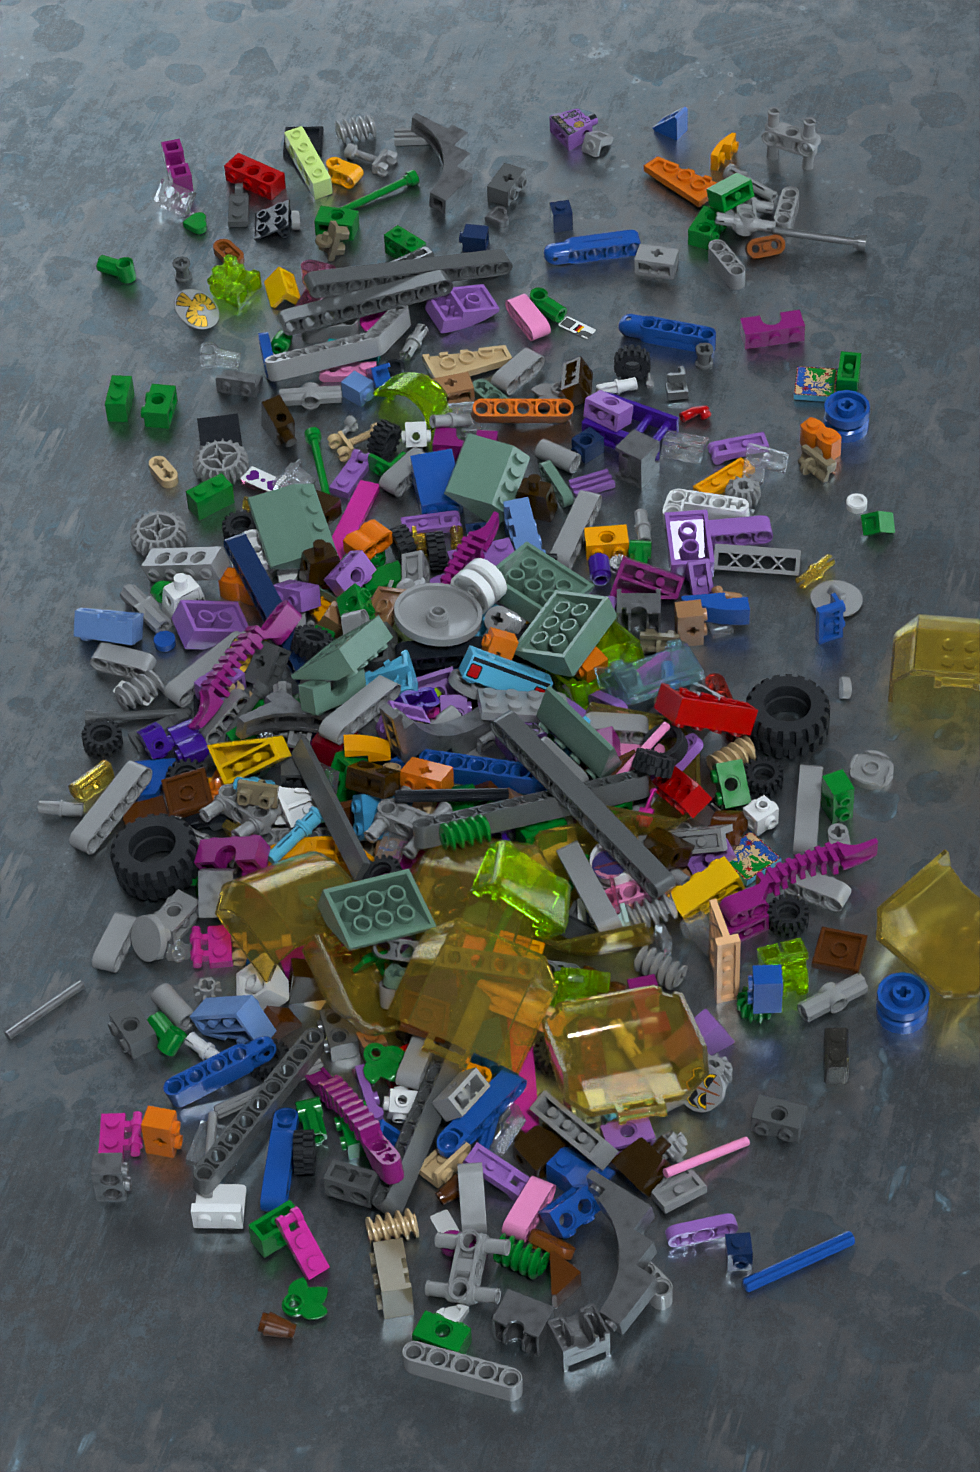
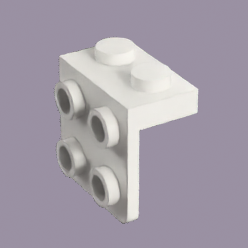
[191,1184,247,1229]

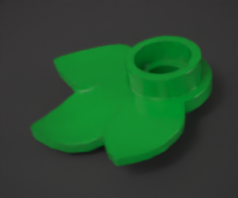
[363,1043,405,1085]
[282,1277,328,1320]

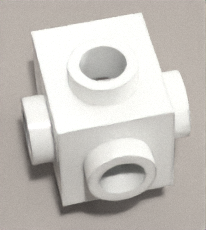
[402,421,431,451]
[743,795,779,836]
[382,1086,418,1123]

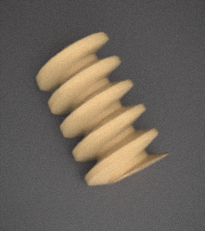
[706,735,756,770]
[365,1208,419,1247]

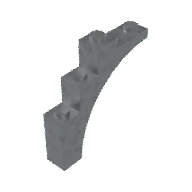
[411,113,473,215]
[235,689,380,740]

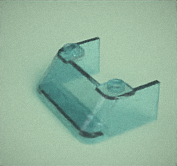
[594,639,706,705]

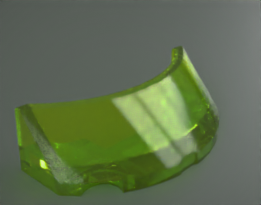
[373,372,453,433]

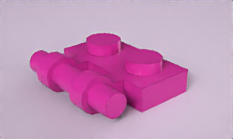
[189,924,233,969]
[98,1111,143,1159]

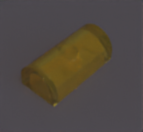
[68,760,115,803]

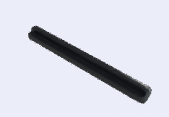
[394,788,509,803]

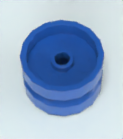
[823,390,870,443]
[876,972,930,1034]

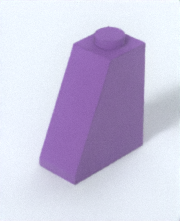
[662,1008,735,1070]

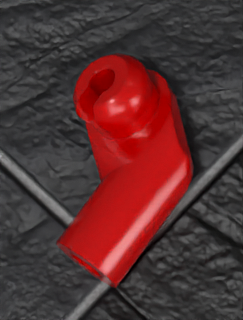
[679,405,711,422]

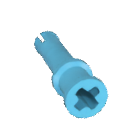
[268,806,325,865]

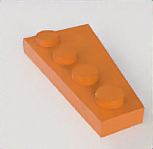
[644,156,717,207]

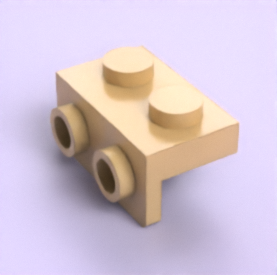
[419,1142,471,1188]

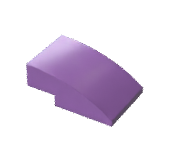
[425,284,500,333]

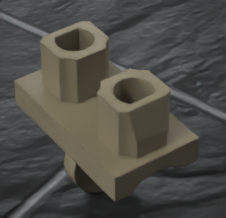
[315,221,350,261]
[798,444,837,483]
[639,628,680,657]
[237,779,279,809]

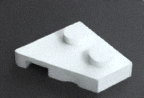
[278,786,319,829]

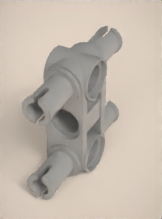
[761,107,821,171]
[715,197,776,236]
[199,776,283,837]
[364,786,453,859]
[425,1229,511,1307]

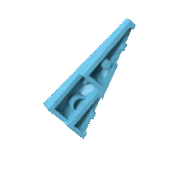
[334,650,418,710]

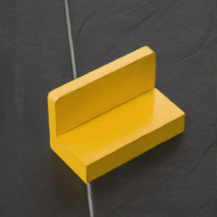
[264,266,301,309]

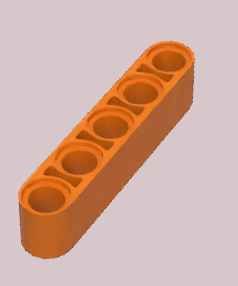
[471,399,574,423]

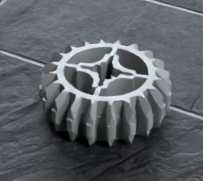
[192,439,249,485]
[130,510,188,558]

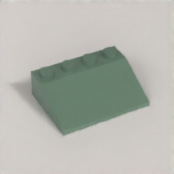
[444,433,530,524]
[247,484,337,569]
[496,541,594,623]
[514,590,617,677]
[291,615,393,680]
[536,685,622,779]
[317,869,437,951]

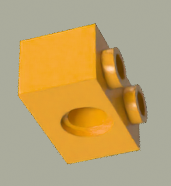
[584,524,629,561]

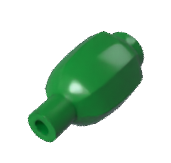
[271,329,293,354]

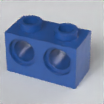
[538,1184,601,1239]

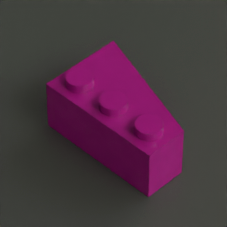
[610,556,685,599]

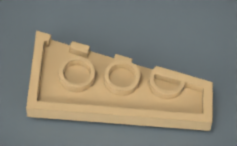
[422,345,512,379]

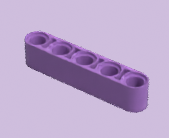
[709,515,773,549]

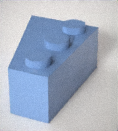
[503,497,546,553]
[74,608,144,645]
[190,995,277,1044]

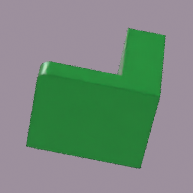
[861,511,895,536]

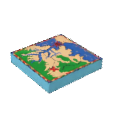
[794,366,838,402]
[729,831,781,886]

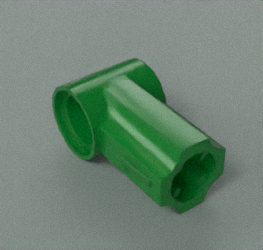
[96,255,136,284]
[530,287,567,323]
[629,540,652,564]
[147,1012,187,1057]
[295,1096,327,1145]

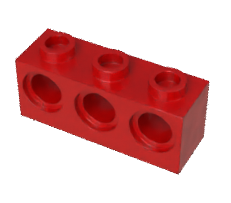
[224,153,286,200]
[652,766,712,818]

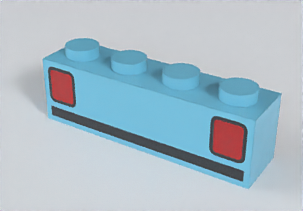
[459,645,553,692]

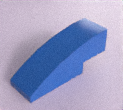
[681,592,750,625]

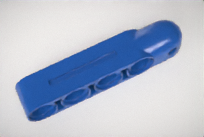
[544,230,641,265]
[618,314,716,352]
[163,1036,276,1107]
[437,1067,527,1158]
[260,1107,299,1212]

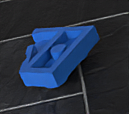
[135,758,176,801]

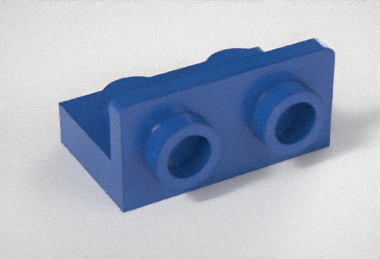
[815,593,846,644]

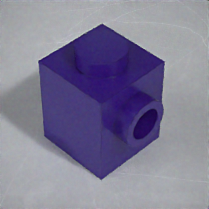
[137,722,173,760]

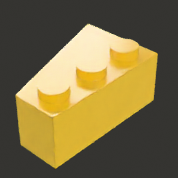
[207,735,292,785]
[667,856,746,925]

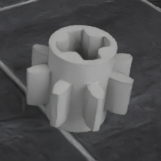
[193,977,223,1003]
[662,1130,688,1161]

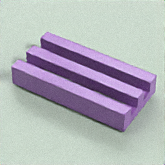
[568,469,615,498]

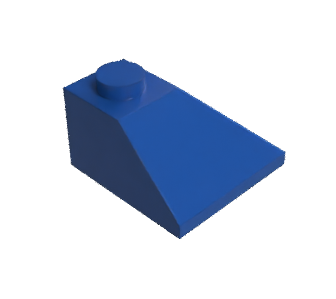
[546,1146,616,1204]

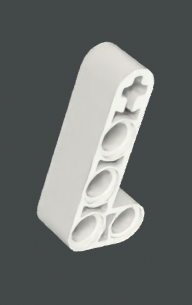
[662,489,749,528]

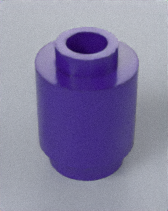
[588,553,611,586]

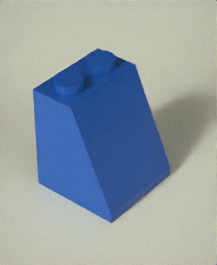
[410,449,464,515]

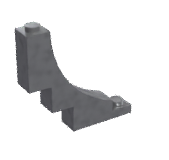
[379,702,493,764]
[586,1169,659,1335]

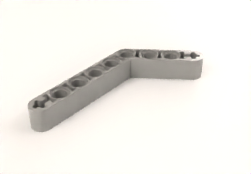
[265,305,411,381]

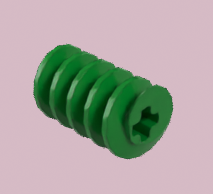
[439,814,491,851]
[493,1233,550,1280]

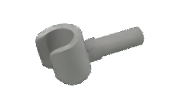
[341,415,358,435]

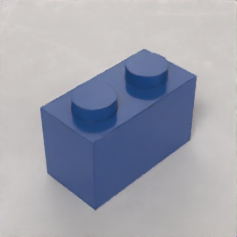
[747,964,783,1014]

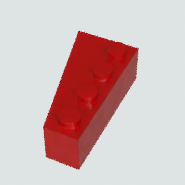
[654,683,758,737]

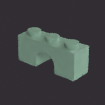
[298,668,366,716]

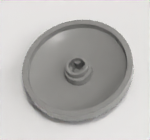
[394,583,482,646]

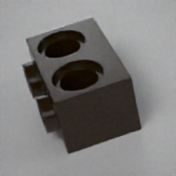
[561,356,593,406]
[345,760,401,799]

